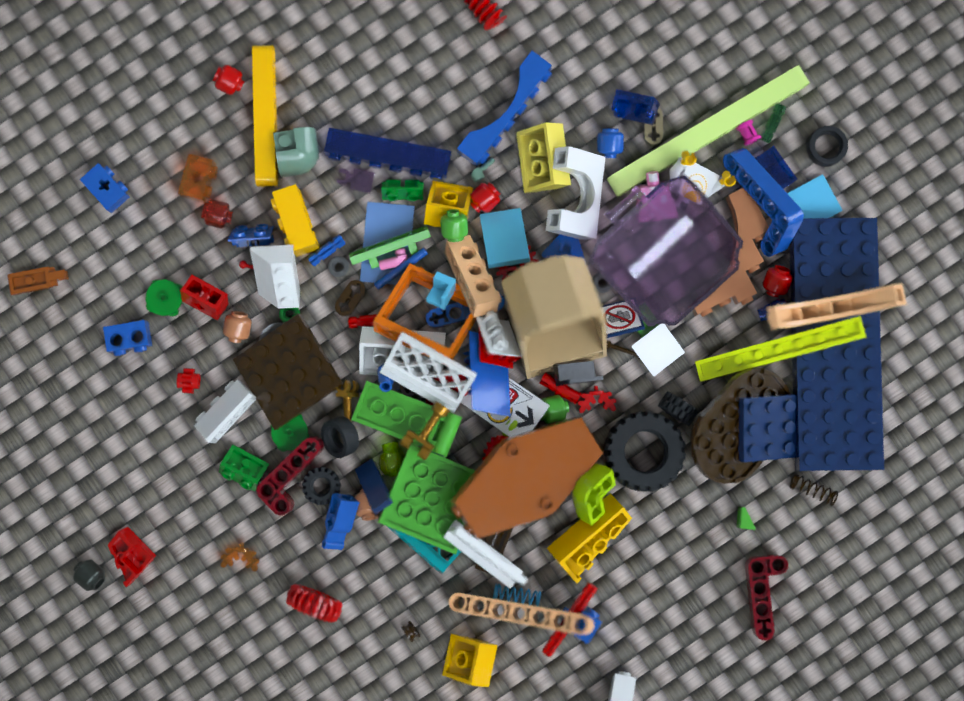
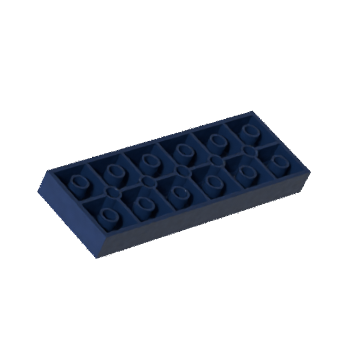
[789,218,884,471]

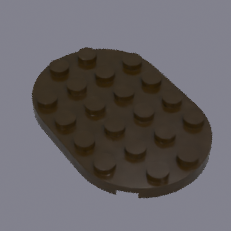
[691,368,790,484]

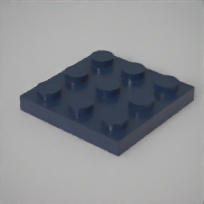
[739,394,797,462]

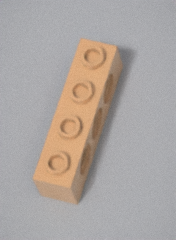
[445,235,501,318]

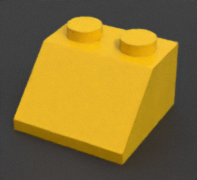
[424,181,473,227]
[442,634,498,687]

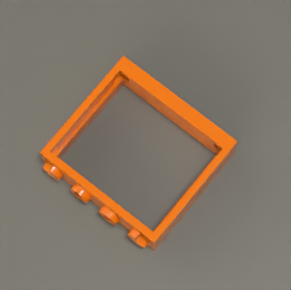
[374,263,477,367]

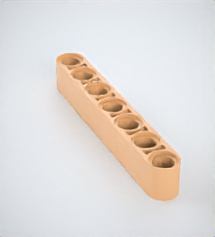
[449,593,594,635]

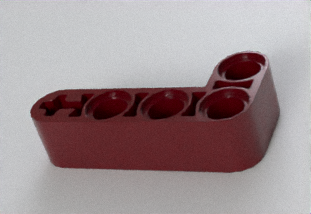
[257,436,324,516]
[745,555,788,641]

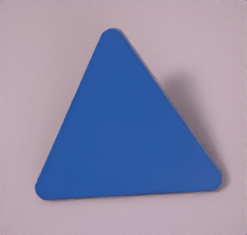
[541,234,586,263]

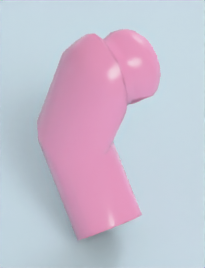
[379,248,408,270]

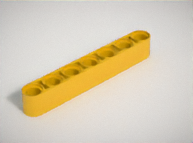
[252,45,278,187]

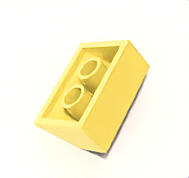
[516,122,571,193]

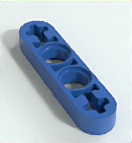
[426,294,505,328]

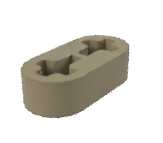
[643,106,663,146]

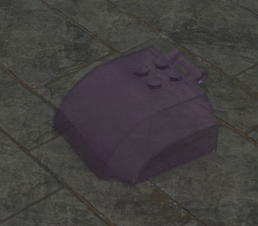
[589,175,743,326]

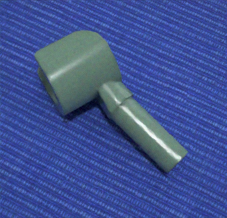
[471,158,495,183]

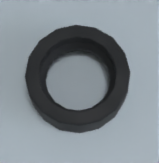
[806,126,848,167]
[321,416,359,459]

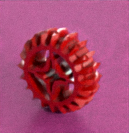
[286,584,343,623]

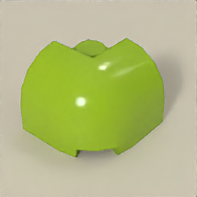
[572,463,616,526]

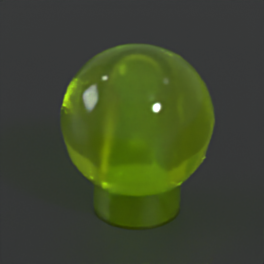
[378,442,405,477]

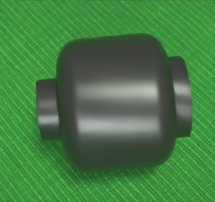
[73,560,105,591]

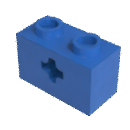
[80,163,130,213]

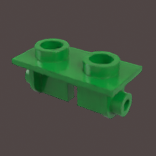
[381,179,424,201]

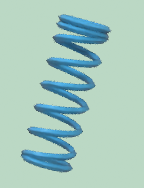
[493,583,541,606]

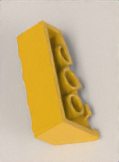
[547,493,632,583]

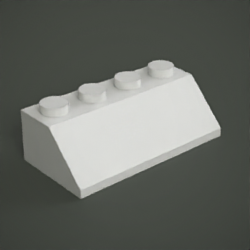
[359,326,446,376]

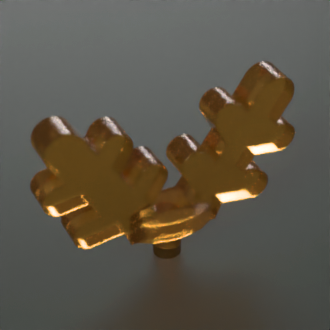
[220,542,260,572]

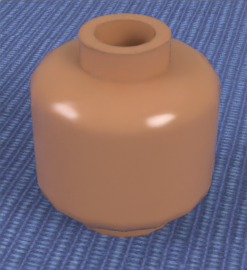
[223,311,252,343]
[354,489,382,521]

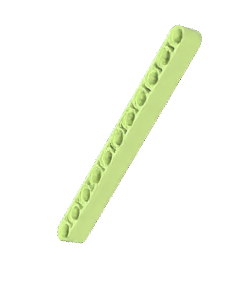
[606,65,810,197]

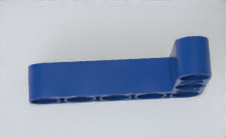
[723,148,804,257]

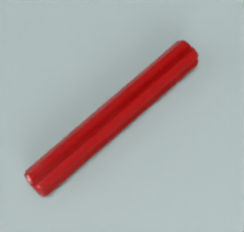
[542,583,597,657]

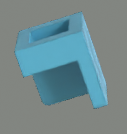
[426,271,456,310]

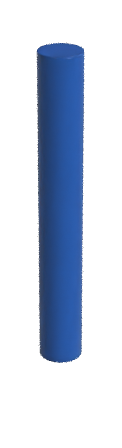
[374,247,429,290]

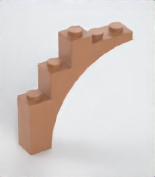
[691,188,769,317]

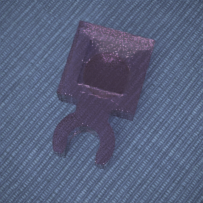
[337,168,375,194]

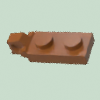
[7,266,69,296]

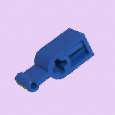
[322,493,359,550]

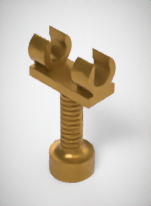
[336,380,359,428]
[400,401,450,460]

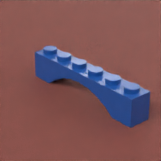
[457,51,552,167]

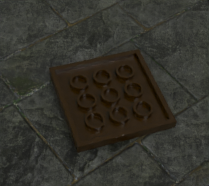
[233,314,344,430]

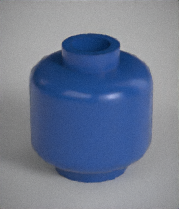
[597,128,624,158]

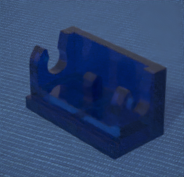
[611,89,660,125]

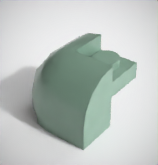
[273,127,319,178]

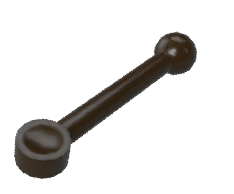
[607,340,641,360]

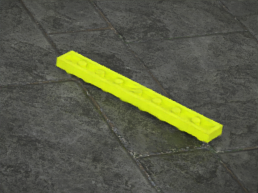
[695,316,866,382]

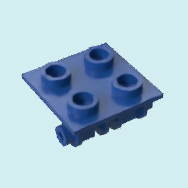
[228,224,274,247]

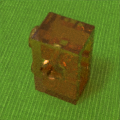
[178,154,218,203]

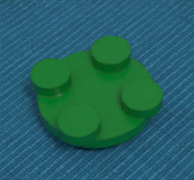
[146,279,183,317]
[271,414,310,452]

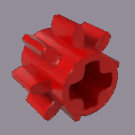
[177,368,201,394]

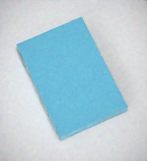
[787,174,843,219]
[480,208,530,268]

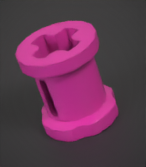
[735,119,762,146]

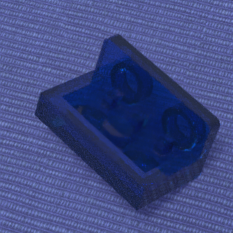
[755,146,798,189]

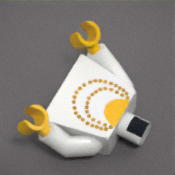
[669,150,736,210]

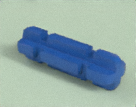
[308,235,345,266]

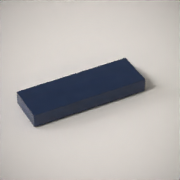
[355,458,393,514]

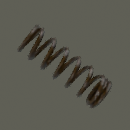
[790,474,839,506]

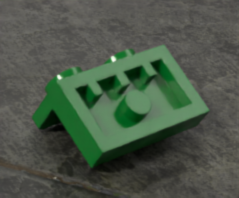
[219,445,269,491]

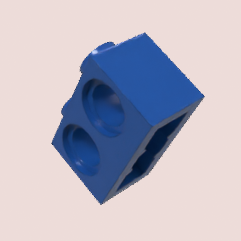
[103,320,152,356]

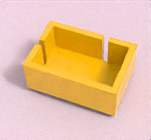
[270,184,320,257]

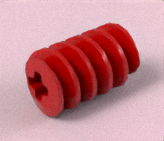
[464,0,507,30]

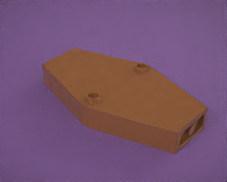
[450,417,603,539]

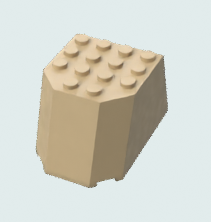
[501,255,607,379]

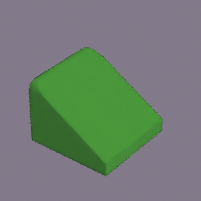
[736,507,756,530]

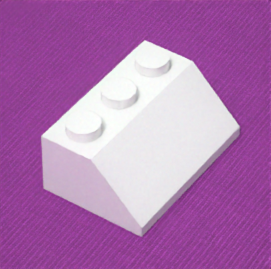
[250,245,300,309]
[194,380,256,443]

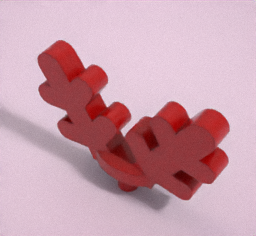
[577,385,616,413]

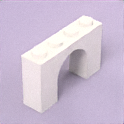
[546,147,605,240]

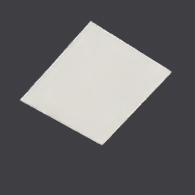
[632,322,685,376]

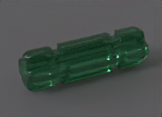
[761,103,786,143]

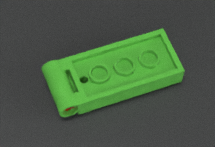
[351,381,462,457]

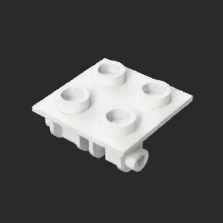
[476,311,522,357]

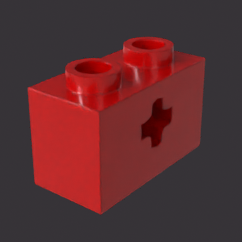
[180,274,229,321]

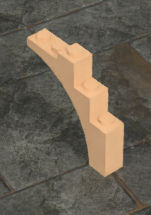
[767,284,907,329]

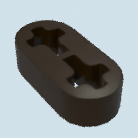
[335,280,366,317]

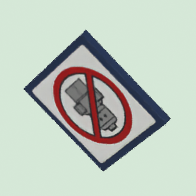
[602,298,645,338]

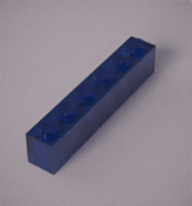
[324,128,452,181]

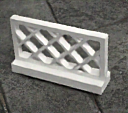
[380,332,477,414]
[443,520,527,589]

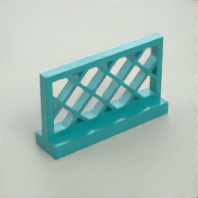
[388,527,461,574]

